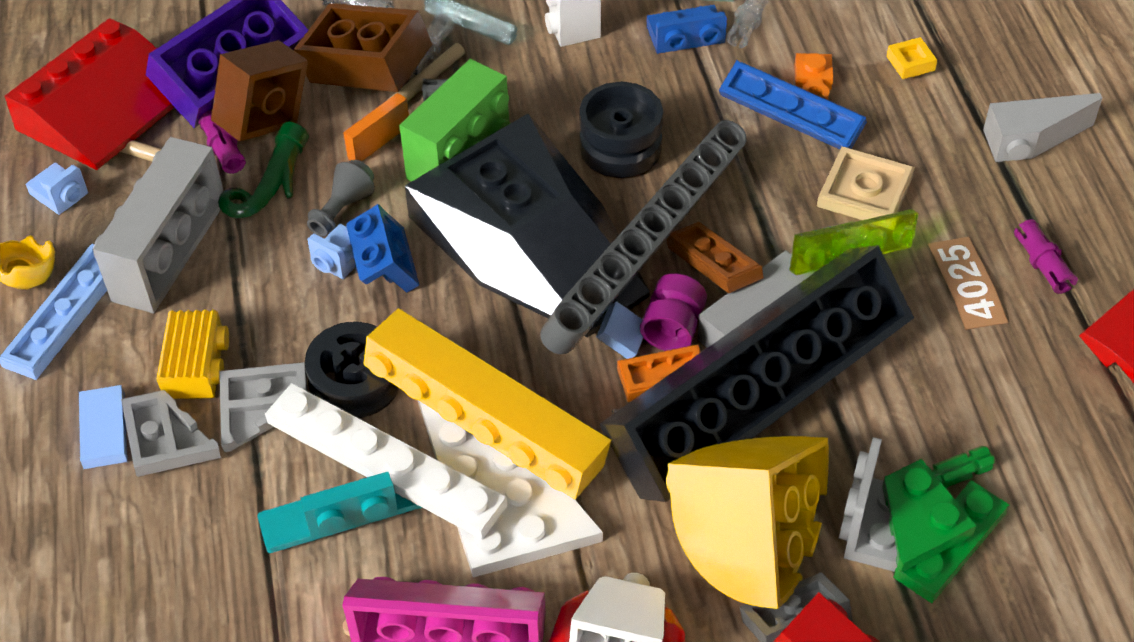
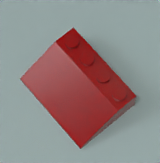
[5,18,175,170]

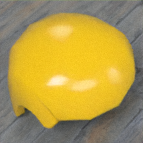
[0,235,55,290]

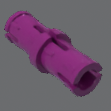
[199,111,246,174]
[1014,219,1078,294]

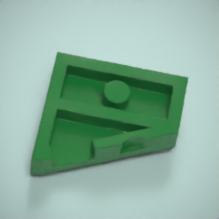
[882,459,976,573]

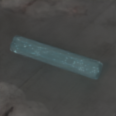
[424,0,518,45]

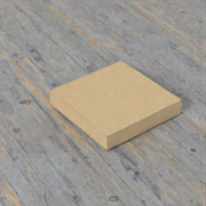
[817,146,915,229]

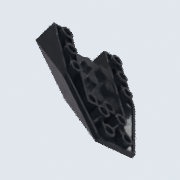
[405,114,650,338]

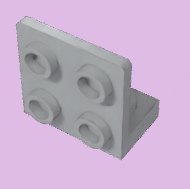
[839,437,897,572]

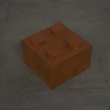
[211,40,308,142]

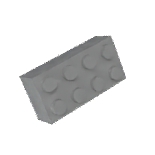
[92,137,223,313]

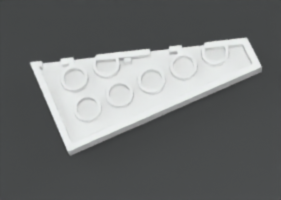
[418,400,603,577]

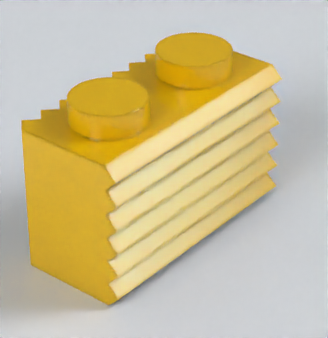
[157,309,229,399]

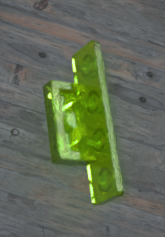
[789,209,918,275]

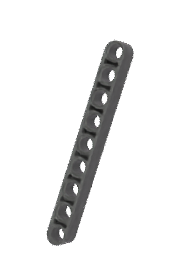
[540,120,747,354]

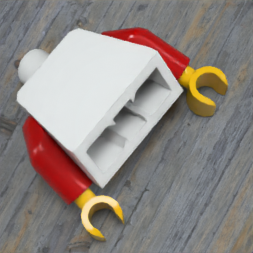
[549,573,686,642]

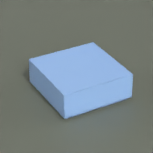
[596,301,643,359]

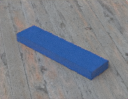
[719,60,867,150]

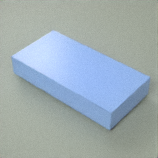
[79,385,128,469]

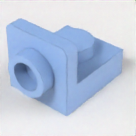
[26,162,88,215]
[307,224,356,279]

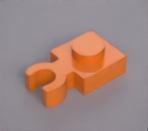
[794,53,833,100]

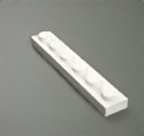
[265,383,507,540]

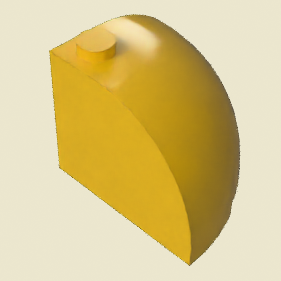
[666,436,829,609]

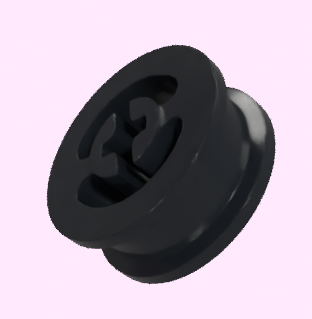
[305,322,399,418]

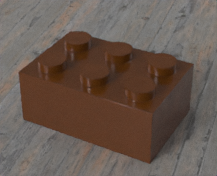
[294,3,433,92]

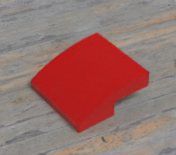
[1079,289,1134,383]

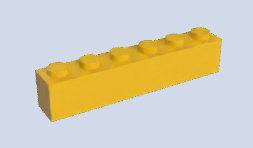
[364,308,611,500]

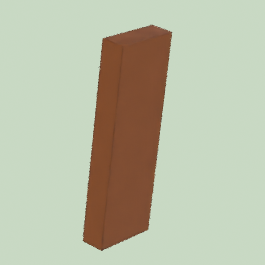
[666,221,764,293]

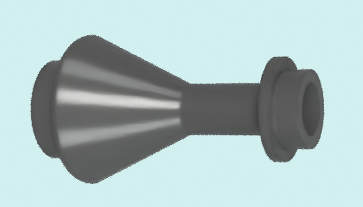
[307,160,375,236]

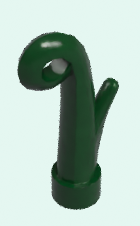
[218,122,309,219]

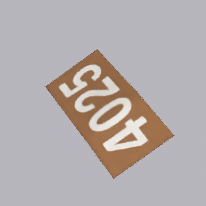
[928,237,1008,330]

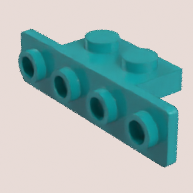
[257,471,422,553]

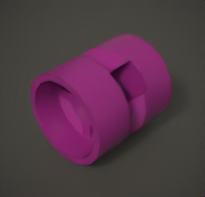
[640,274,707,351]

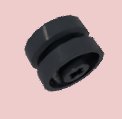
[579,81,663,178]

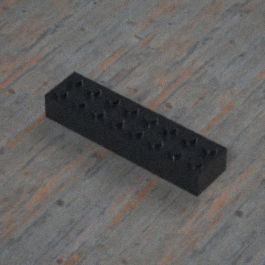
[599,245,914,502]

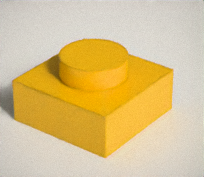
[886,37,937,79]

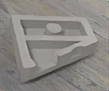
[220,362,308,452]
[121,390,221,477]

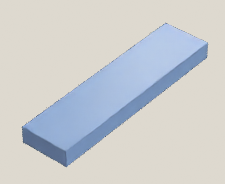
[0,244,107,380]

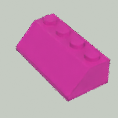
[342,577,546,642]

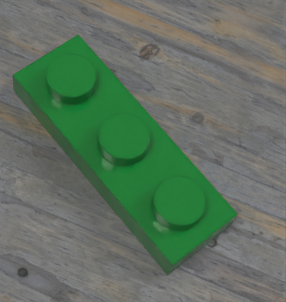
[893,480,1010,604]

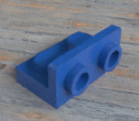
[646,5,727,54]
[346,204,420,293]

